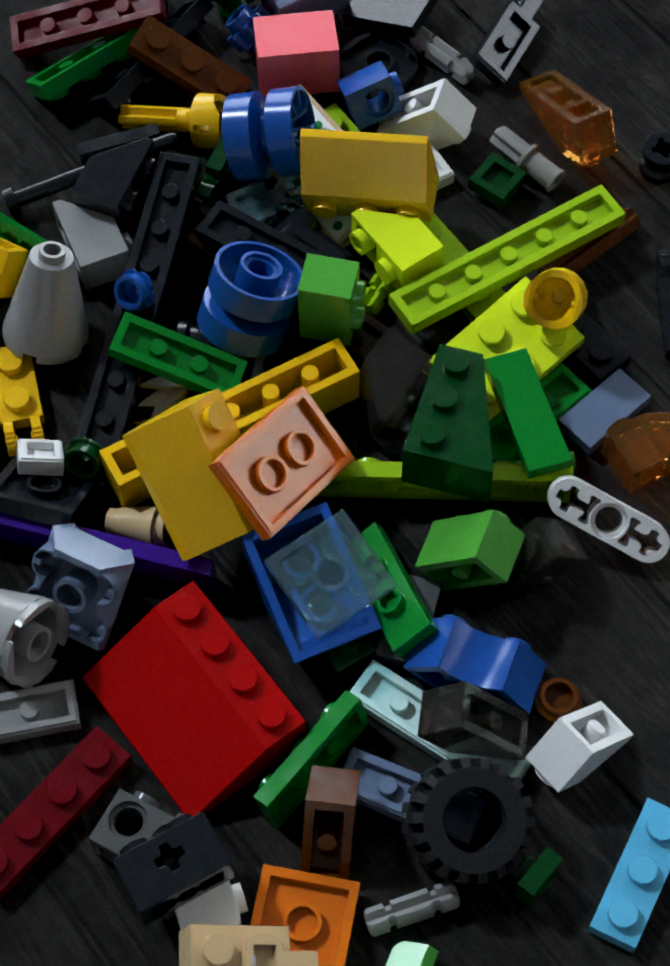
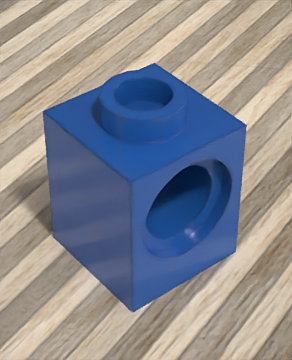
[336,60,405,131]

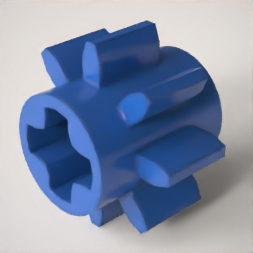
[225,4,272,53]

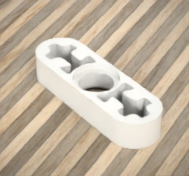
[547,475,670,563]

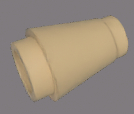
[105,505,172,547]

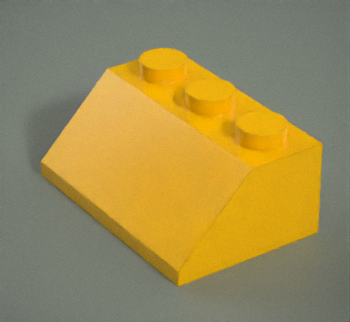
[300,128,439,222]
[122,388,253,561]

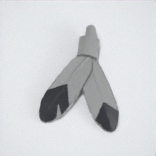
[132,371,192,425]

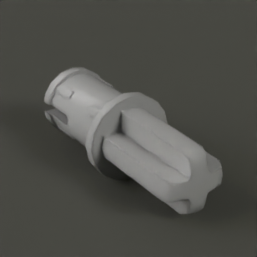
[489,126,565,193]

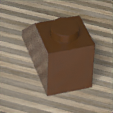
[300,765,360,880]

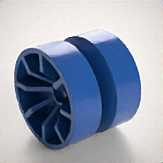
[222,85,317,182]
[197,241,302,358]

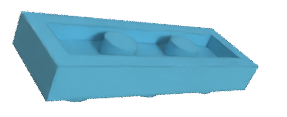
[588,798,670,953]

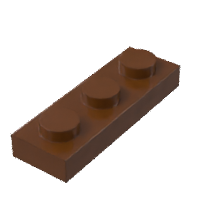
[126,14,252,96]

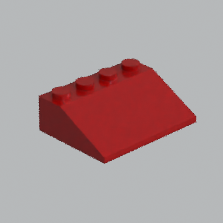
[82,580,307,817]

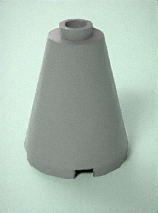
[2,241,89,365]
[0,589,70,688]

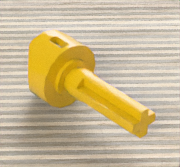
[118,93,227,149]
[524,267,588,329]

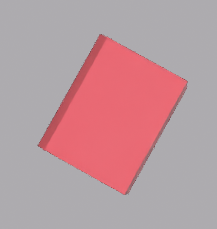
[252,10,340,98]

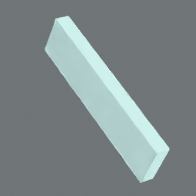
[350,659,531,780]

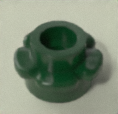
[64,437,104,480]

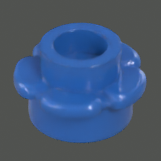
[114,269,155,311]

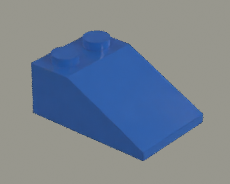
[240,502,381,665]

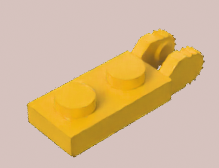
[0,346,45,457]

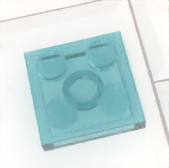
[264,509,397,641]

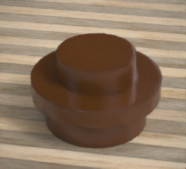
[534,678,582,724]

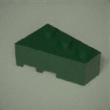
[401,344,493,503]

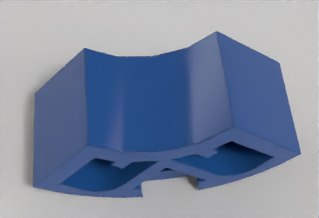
[403,614,547,714]

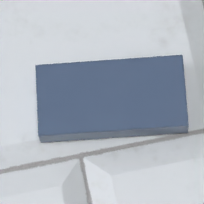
[558,368,651,455]

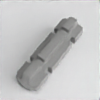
[409,26,477,85]
[364,880,460,937]

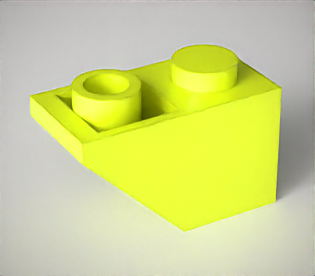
[349,209,444,290]

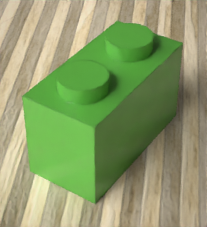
[298,253,366,346]
[415,509,525,591]

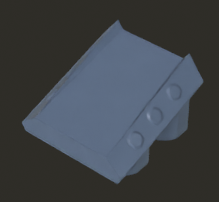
[26,523,135,651]

